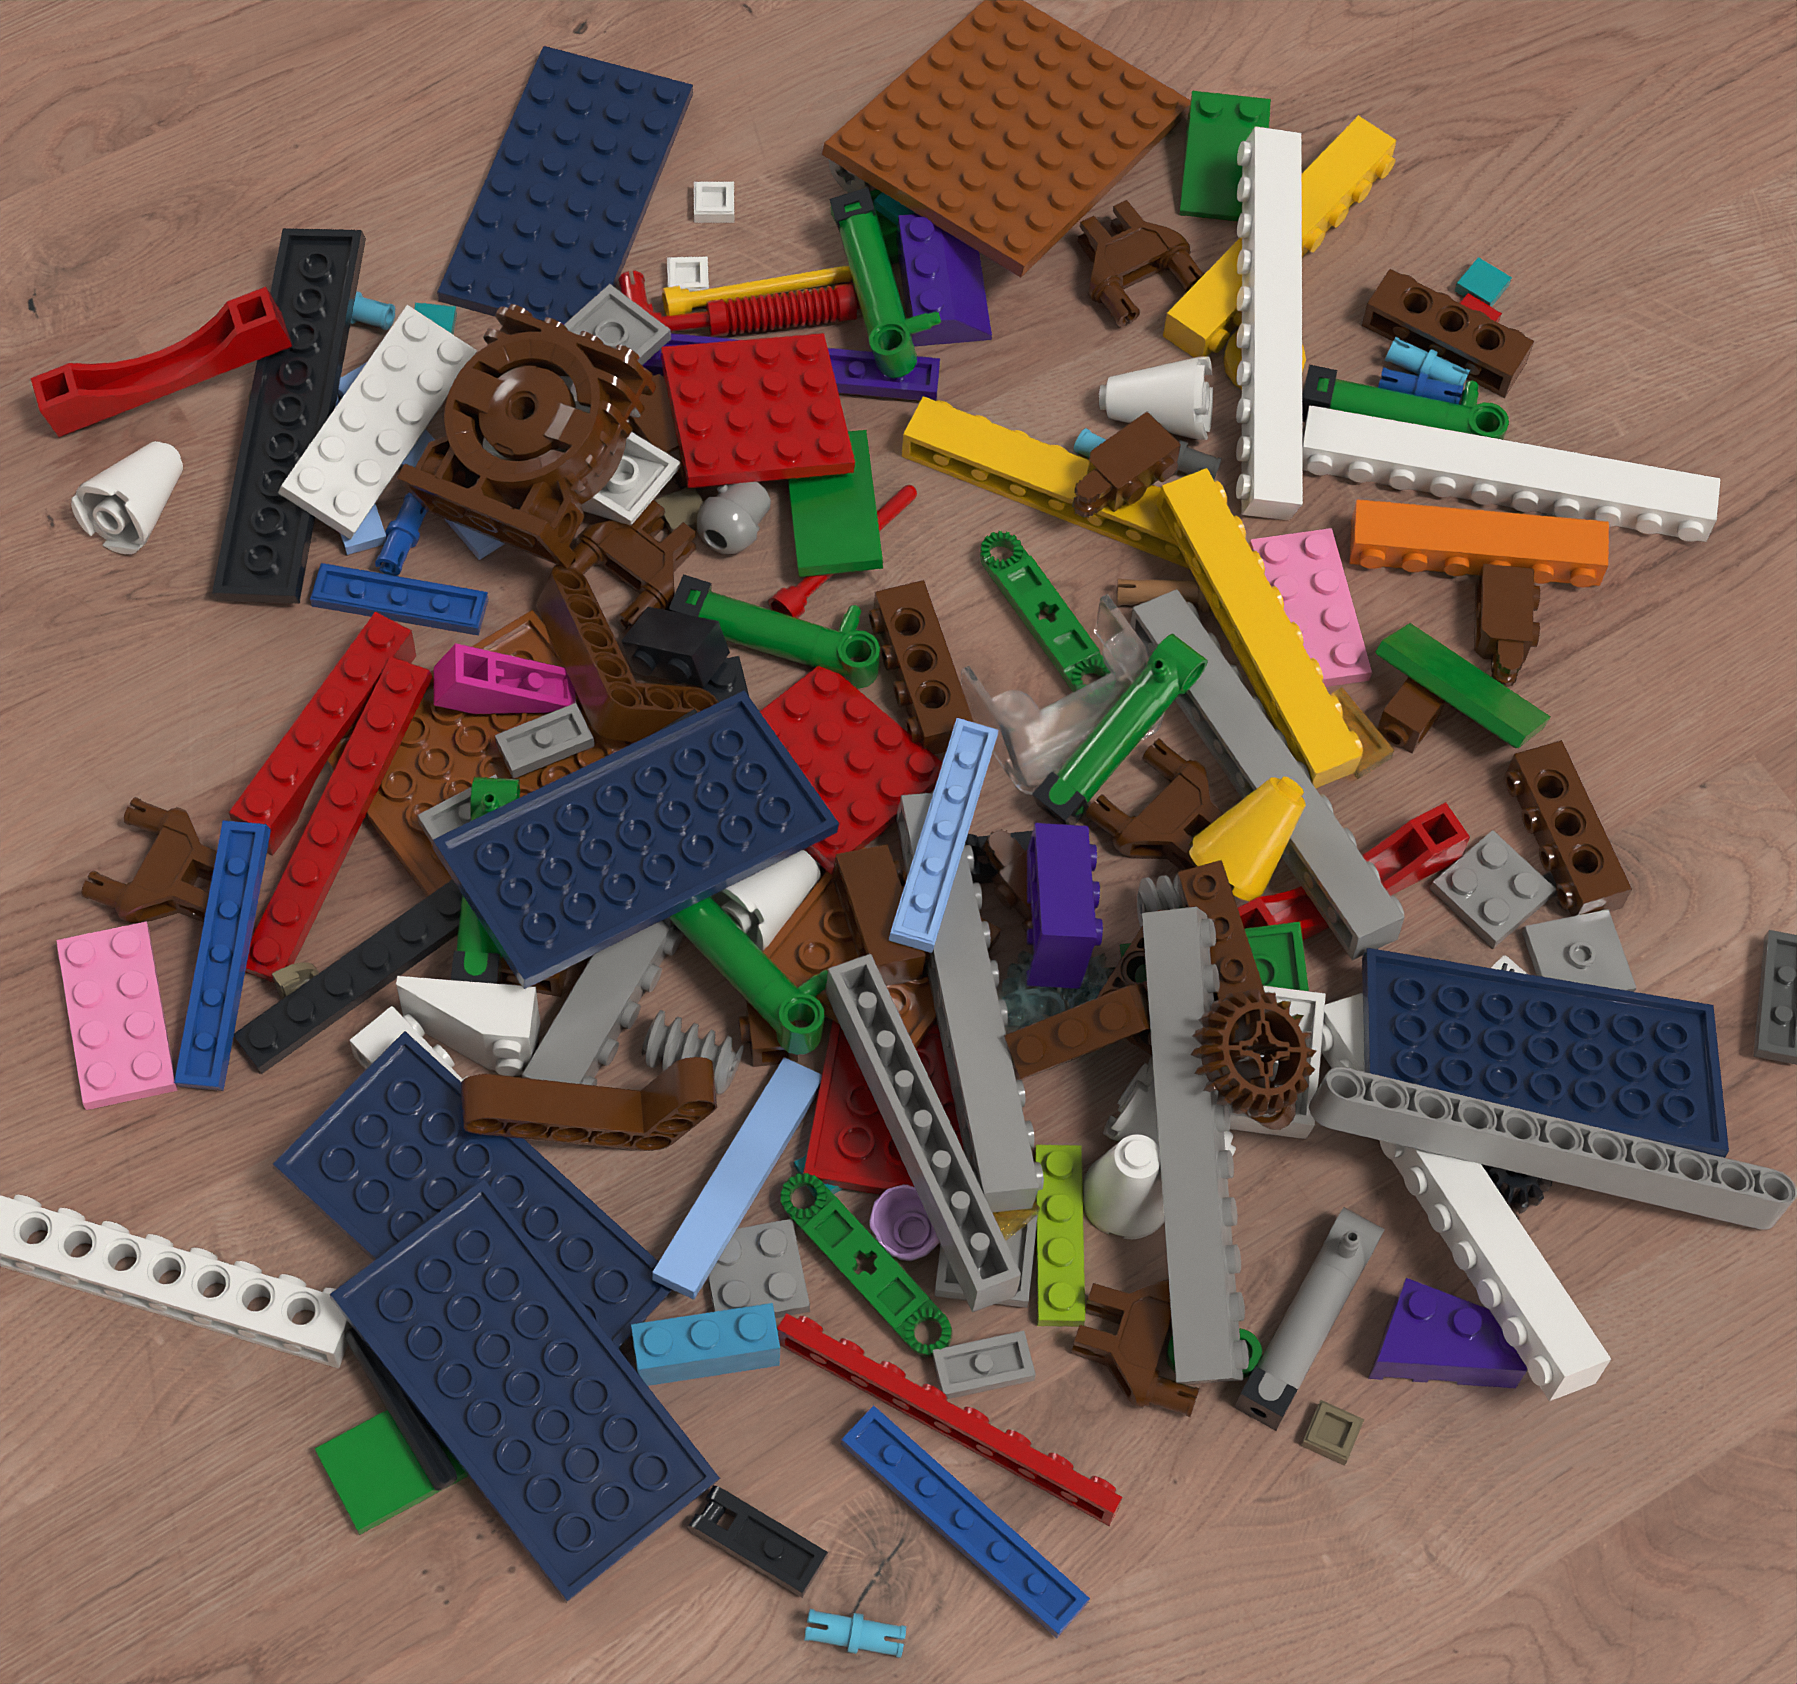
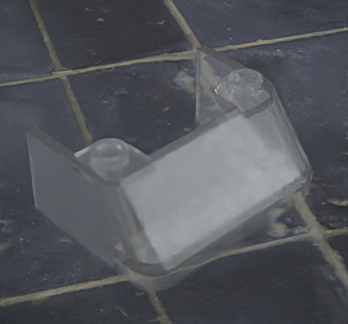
[960,594,1165,795]

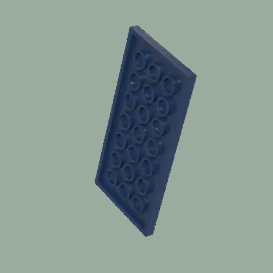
[437,46,693,323]
[433,690,839,989]
[1362,948,1729,1158]
[273,1031,673,1349]
[330,1179,720,1603]

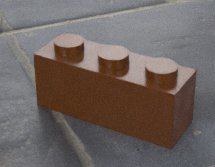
[833,845,930,986]
[1004,983,1151,1079]

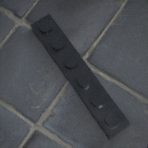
[234,879,462,1074]

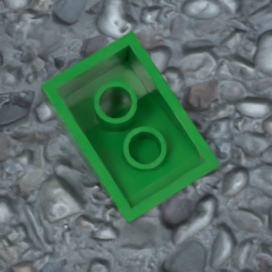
[1179,91,1271,222]

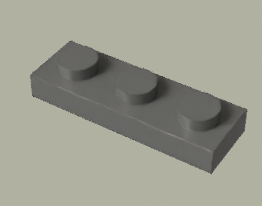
[1753,930,1797,1065]

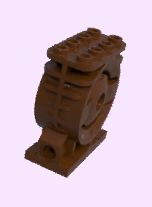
[397,304,656,569]

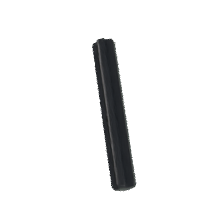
[345,1327,457,1491]

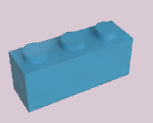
[631,1303,780,1386]

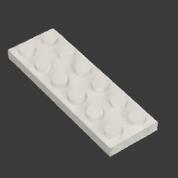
[278,305,477,540]

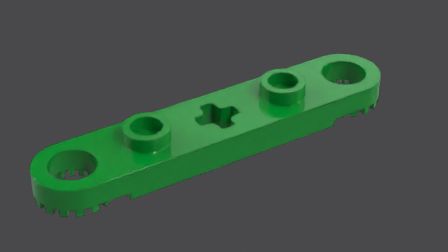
[980,531,1115,703]
[780,1173,953,1357]

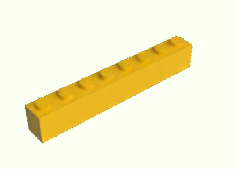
[1163,115,1397,358]
[902,396,1190,569]
[1156,468,1363,788]

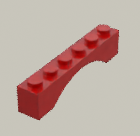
[31,286,292,437]
[229,612,416,856]
[1238,802,1470,941]

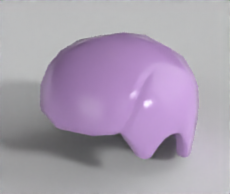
[870,1184,940,1261]

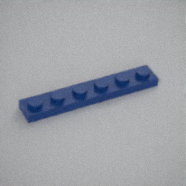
[174,820,271,1091]
[841,1405,1090,1639]

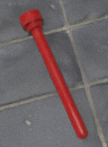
[768,485,917,618]

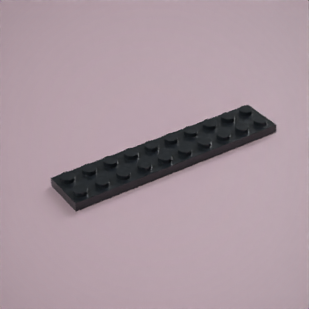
[212,228,366,604]

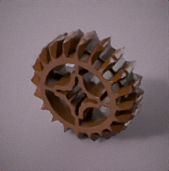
[1190,989,1317,1117]

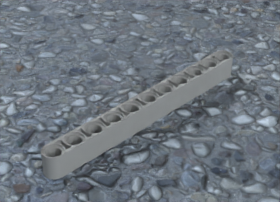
[1309,1067,1797,1230]

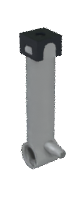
[1235,1207,1385,1431]

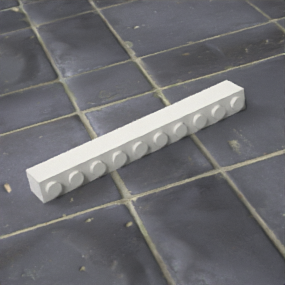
[1236,127,1303,521]
[1302,405,1720,542]
[1321,993,1611,1401]

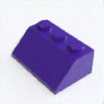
[896,214,992,347]

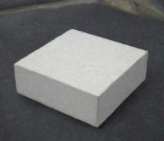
[694,182,734,223]
[667,257,709,292]

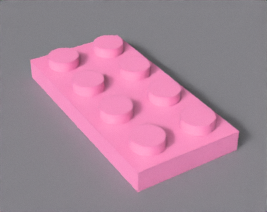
[1249,528,1372,687]
[56,921,178,1110]

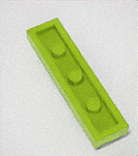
[1035,1145,1085,1327]

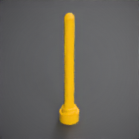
[662,266,852,316]

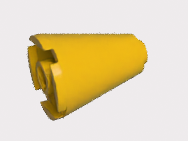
[1189,776,1306,901]

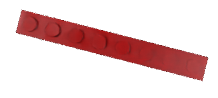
[245,656,433,983]
[777,1313,1123,1526]

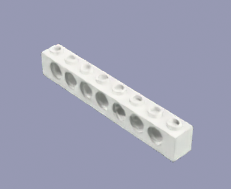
[0,1195,352,1369]

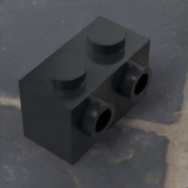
[621,607,730,687]

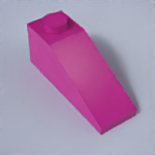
[434,643,576,714]

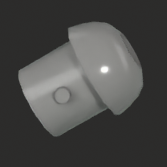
[697,482,771,554]

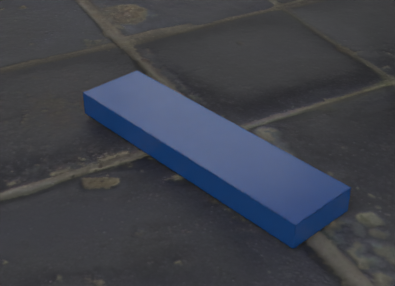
[310,563,489,636]

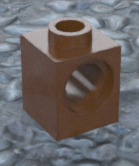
[1376,677,1445,753]

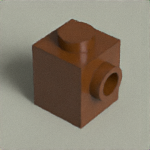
[739,1001,798,1067]

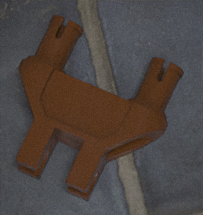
[1078,200,1205,327]
[553,500,696,631]
[1085,738,1224,871]
[81,797,217,923]
[1071,1279,1199,1417]

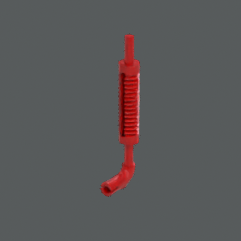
[618,271,901,337]

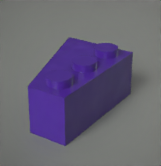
[1027,823,1103,989]
[1368,1278,1528,1388]

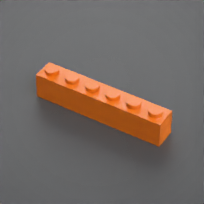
[1349,499,1609,588]

